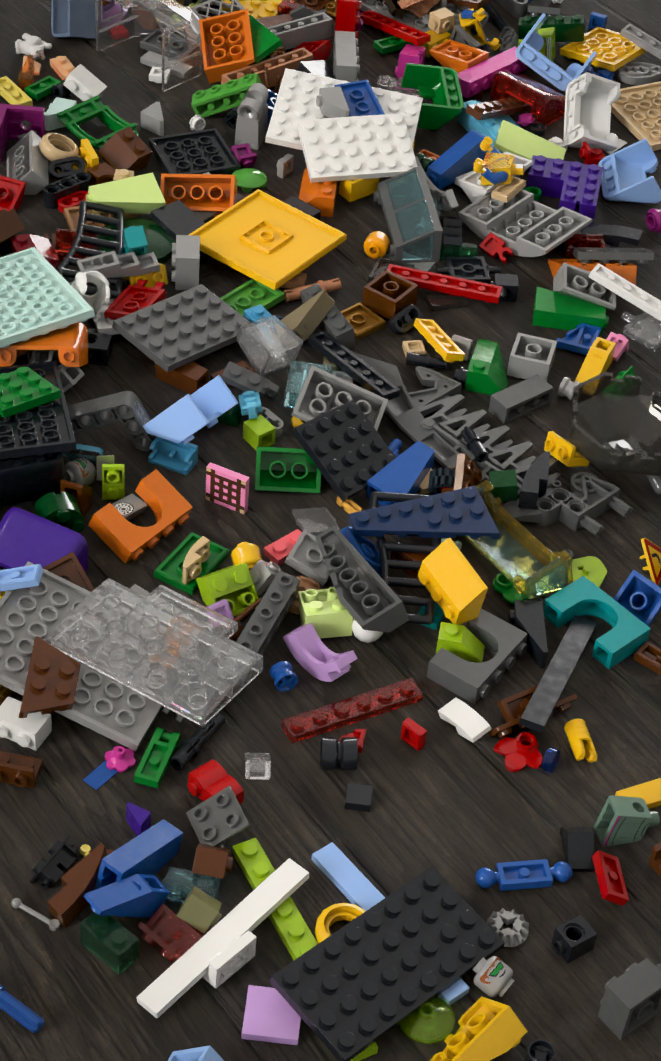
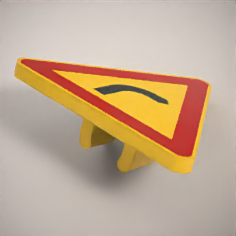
[640,538,661,584]

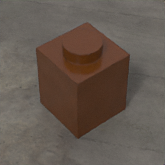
[192,843,234,879]

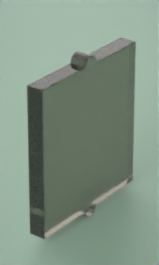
[64,449,101,465]

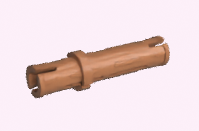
[283,278,342,303]

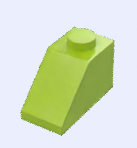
[436,622,485,663]

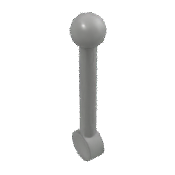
[11,898,60,931]

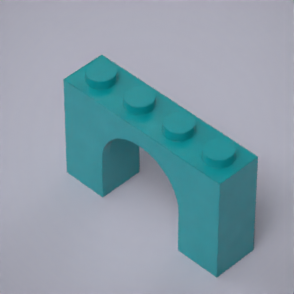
[543,576,651,669]

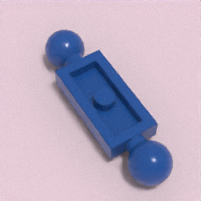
[475,859,573,891]

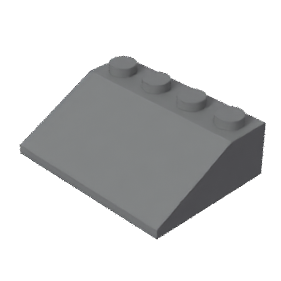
[292,365,388,431]

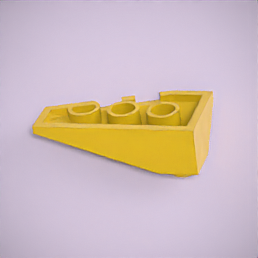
[430,996,528,1061]

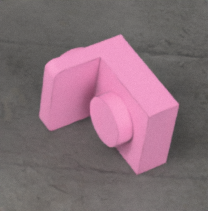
[606,332,629,362]

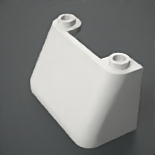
[563,72,621,151]

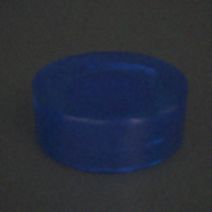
[542,747,560,773]

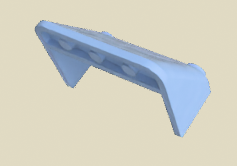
[598,138,661,204]

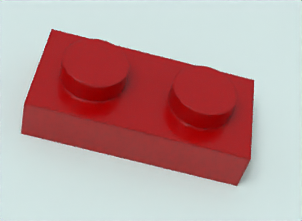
[592,850,629,906]

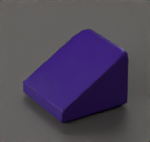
[126,802,151,836]

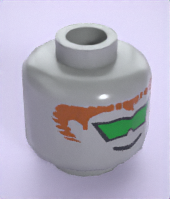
[63,458,96,486]
[473,956,515,998]

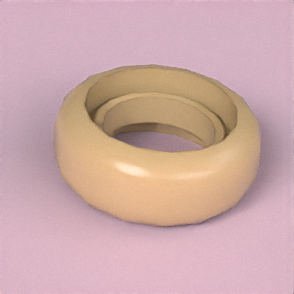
[39,133,79,162]

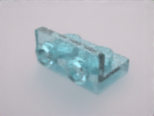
[162,866,221,903]

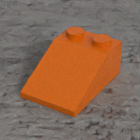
[429,39,489,74]

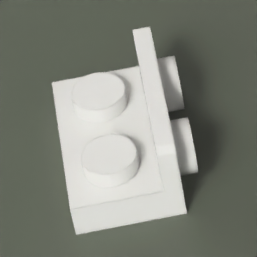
[203,930,257,989]

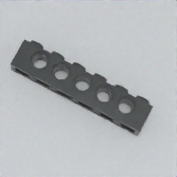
[219,570,300,697]

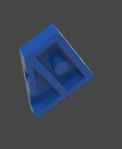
[556,323,601,355]

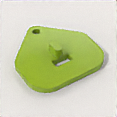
[560,556,607,588]

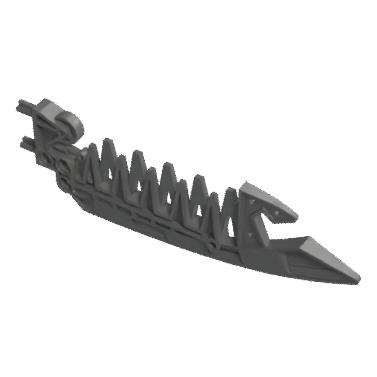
[353,352,633,537]

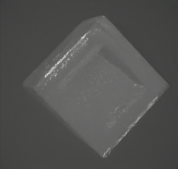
[245,753,271,780]

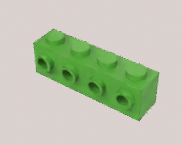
[191,73,262,118]

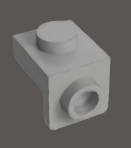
[250,559,281,596]

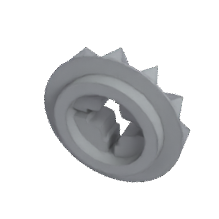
[487,908,529,947]

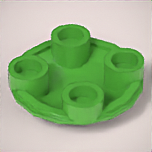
[232,168,267,193]

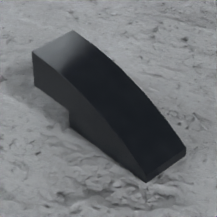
[518,451,550,510]

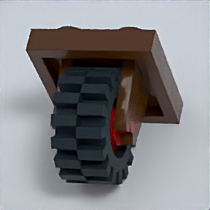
[428,453,482,495]

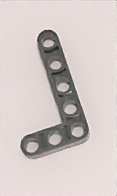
[67,391,156,451]

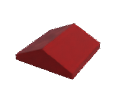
[0,175,26,212]

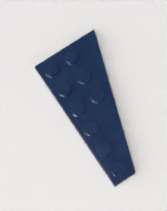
[348,486,500,539]

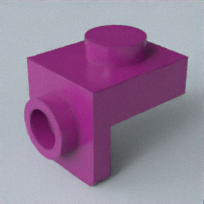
[231,143,258,168]

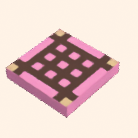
[205,462,250,514]

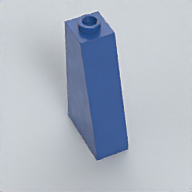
[426,129,486,189]
[366,441,435,506]
[95,819,183,890]

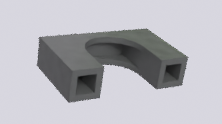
[427,608,528,705]

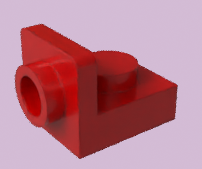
[579,141,606,165]

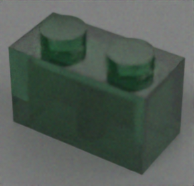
[80,912,139,975]

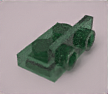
[439,241,478,261]

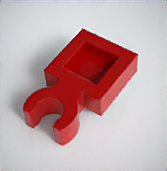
[479,232,514,264]

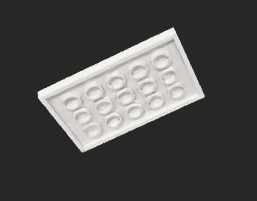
[297,113,418,183]

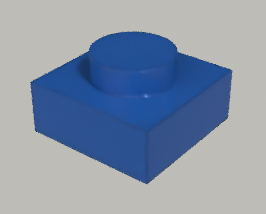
[588,12,608,30]

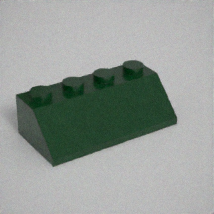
[518,15,586,42]

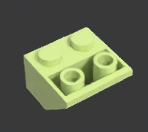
[298,587,353,638]

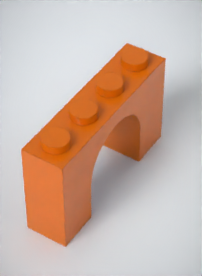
[88,469,193,564]

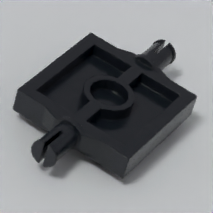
[435,256,501,284]

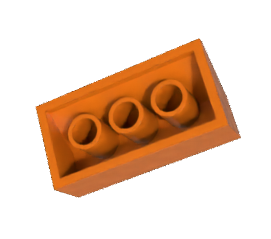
[299,168,339,217]
[160,173,238,212]

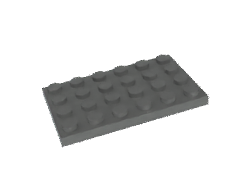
[112,284,256,372]

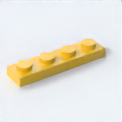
[414,318,465,363]

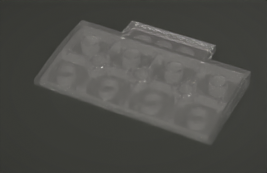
[46,578,263,727]

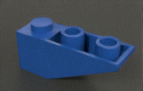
[84,874,170,918]

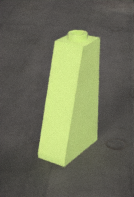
[86,172,166,214]

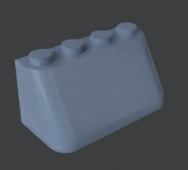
[51,0,99,39]

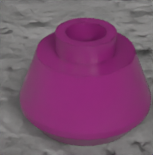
[645,208,661,233]

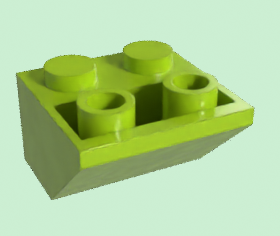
[196,562,259,617]

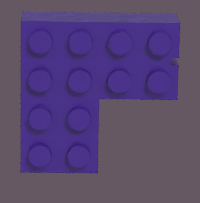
[526,155,603,225]

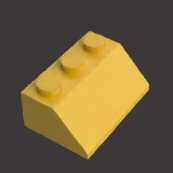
[418,538,488,625]

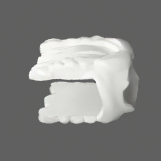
[71,271,110,322]

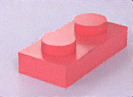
[263,529,302,566]

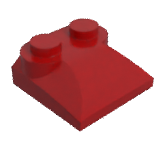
[290,40,331,61]

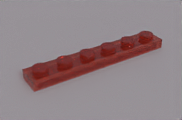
[281,678,423,744]

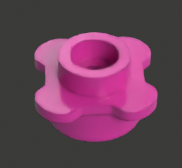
[516,113,535,126]

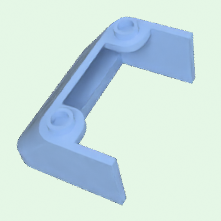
[516,13,597,92]
[143,375,238,445]

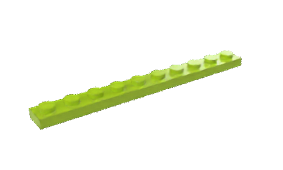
[232,838,378,1061]

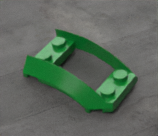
[57,95,139,150]

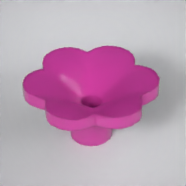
[105,746,136,773]

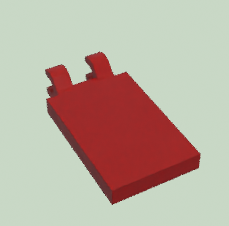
[104,279,167,320]

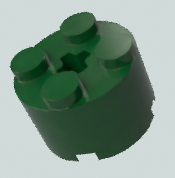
[34,491,85,533]

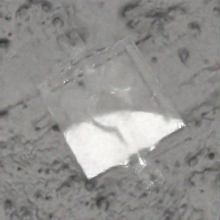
[621,311,661,351]

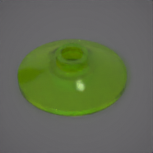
[400,997,455,1043]

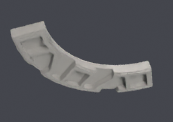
[412,156,459,211]

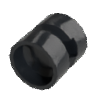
[320,737,358,770]

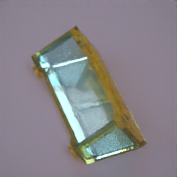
[463,480,573,599]

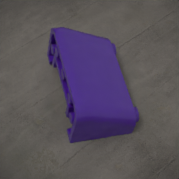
[0,507,88,573]

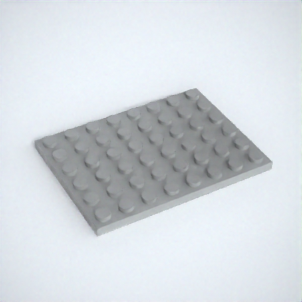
[0,561,198,751]

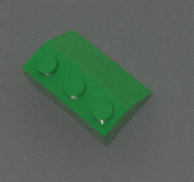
[255,447,321,493]

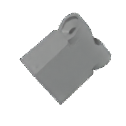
[234,83,269,150]

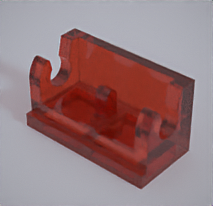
[54,228,96,259]
[563,234,606,259]

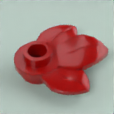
[494,732,543,772]

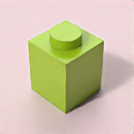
[243,414,276,450]

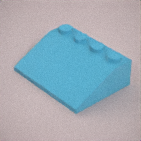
[458,100,521,154]

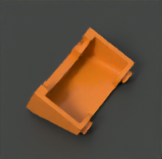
[0,322,88,367]

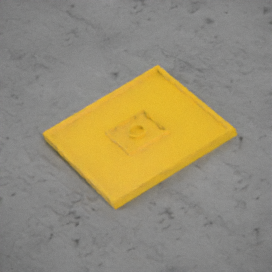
[189,189,347,290]

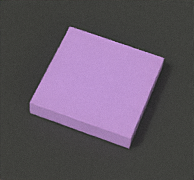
[241,985,301,1046]

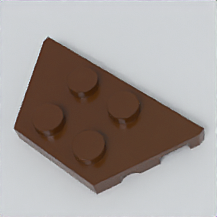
[19,636,81,718]

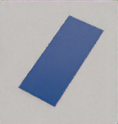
[83,760,118,790]

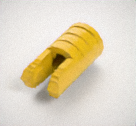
[564,719,597,763]

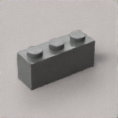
[489,374,554,425]

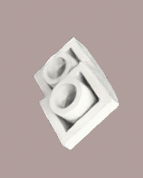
[438,698,491,743]

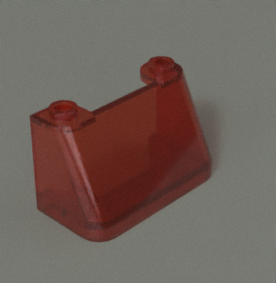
[490,71,565,126]

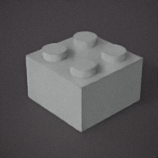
[171,235,200,290]
[507,332,557,382]

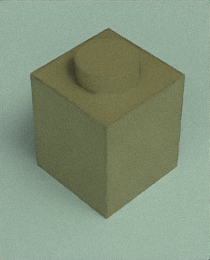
[177,886,222,934]

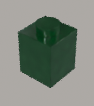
[485,469,518,502]

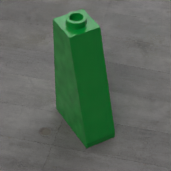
[532,287,609,335]

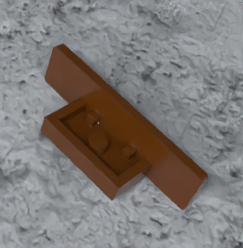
[488,685,578,738]

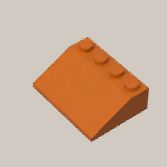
[199,9,255,84]
[548,259,637,285]

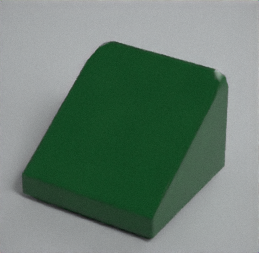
[217,404,243,427]

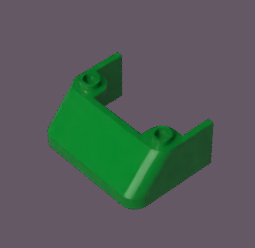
[401,63,464,130]

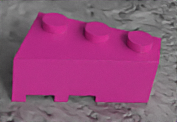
[394,44,426,84]

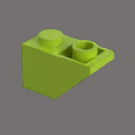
[102,464,125,500]

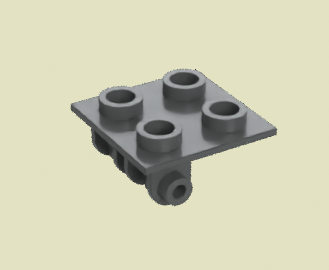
[186,786,250,848]

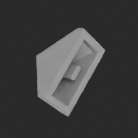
[141,102,164,136]

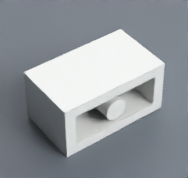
[63,64,107,102]
[0,696,52,751]

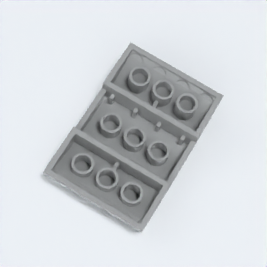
[458,189,593,257]

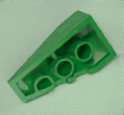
[465,339,508,395]

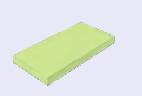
[493,120,566,160]

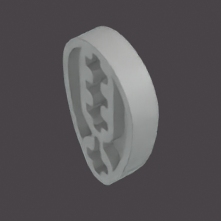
[617,62,661,85]

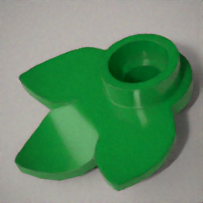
[492,572,537,604]

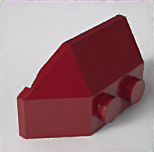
[6,234,60,270]

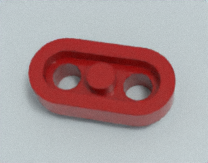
[58,191,88,214]

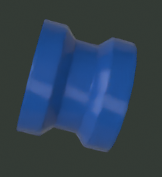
[269,661,298,692]

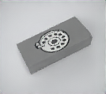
[112,493,147,521]

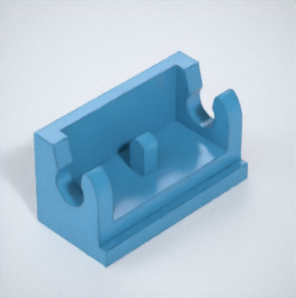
[148,437,198,476]

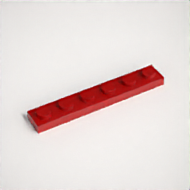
[359,10,431,46]
[387,264,502,304]

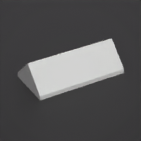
[459,151,533,203]

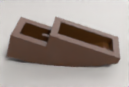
[47,843,107,928]

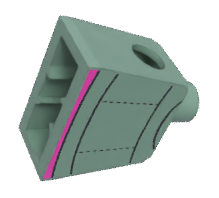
[594,795,660,847]

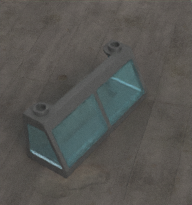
[374,167,443,263]

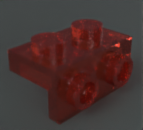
[137,904,202,963]

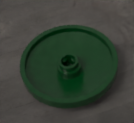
[99,218,176,264]

